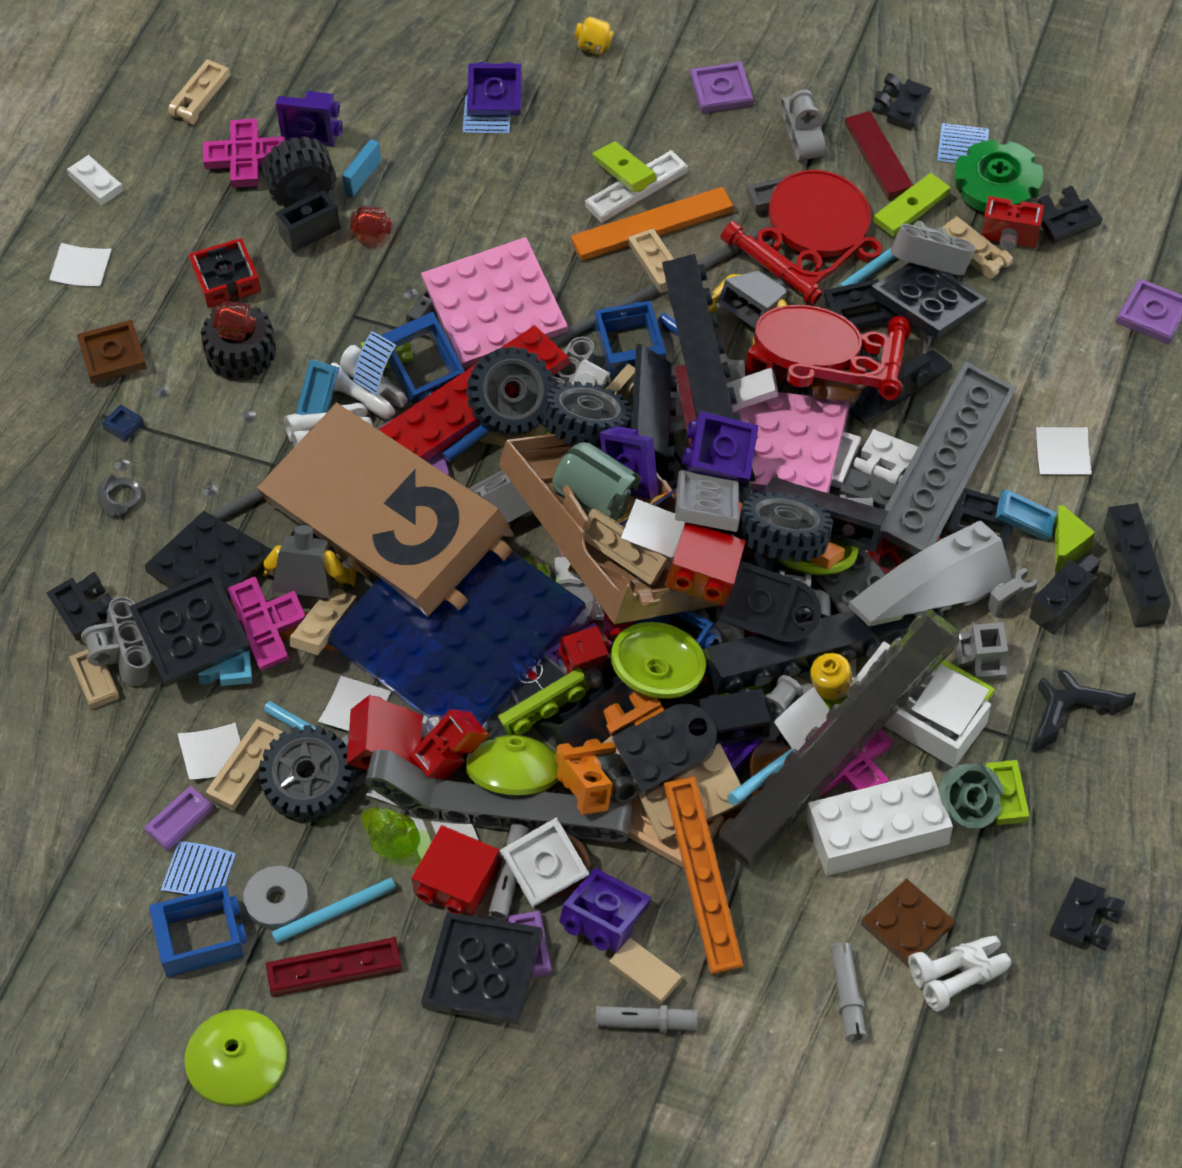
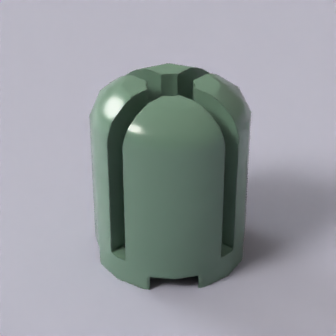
[553,442,641,521]

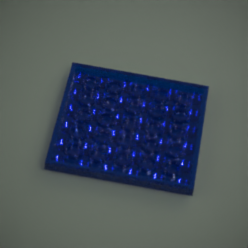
[328,550,586,726]

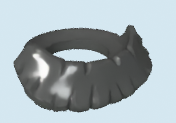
[97,473,141,518]

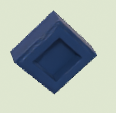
[102,404,144,442]

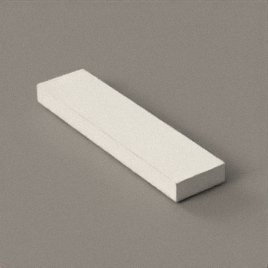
[585,150,688,223]
[670,368,779,432]

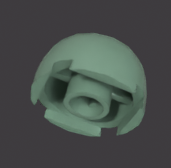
[938,764,1003,828]

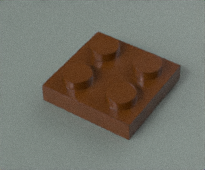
[77,320,147,384]
[861,878,955,968]

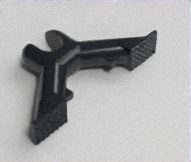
[1031,670,1136,752]

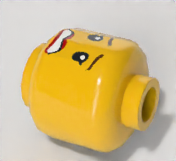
[574,17,614,55]
[810,653,853,700]

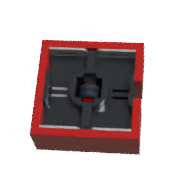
[188,238,261,308]

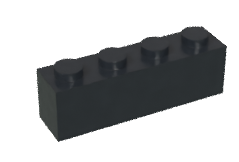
[763,477,889,553]
[1103,503,1171,627]

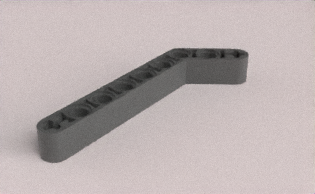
[365,749,634,842]

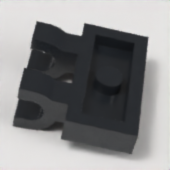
[872,72,932,131]
[1038,186,1103,244]
[46,571,113,641]
[1050,877,1125,951]

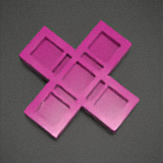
[203,118,285,188]
[227,577,306,671]
[799,719,893,797]

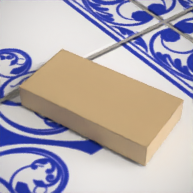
[69,649,120,710]
[609,938,682,1005]

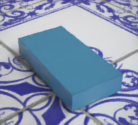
[342,139,381,197]
[296,359,340,415]
[996,489,1056,541]

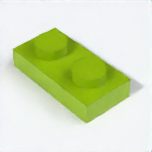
[985,760,1030,825]

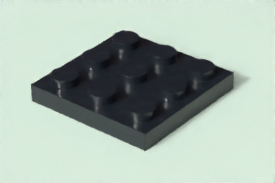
[869,262,987,339]
[145,511,273,600]
[129,570,252,688]
[421,912,543,1025]

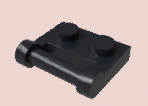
[823,279,893,329]
[947,488,1013,551]

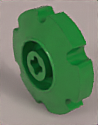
[954,140,1043,212]

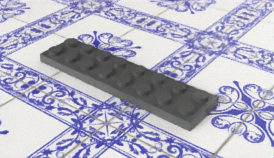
[883,361,1016,555]

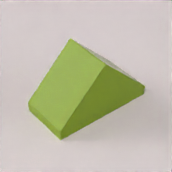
[1054,505,1095,572]

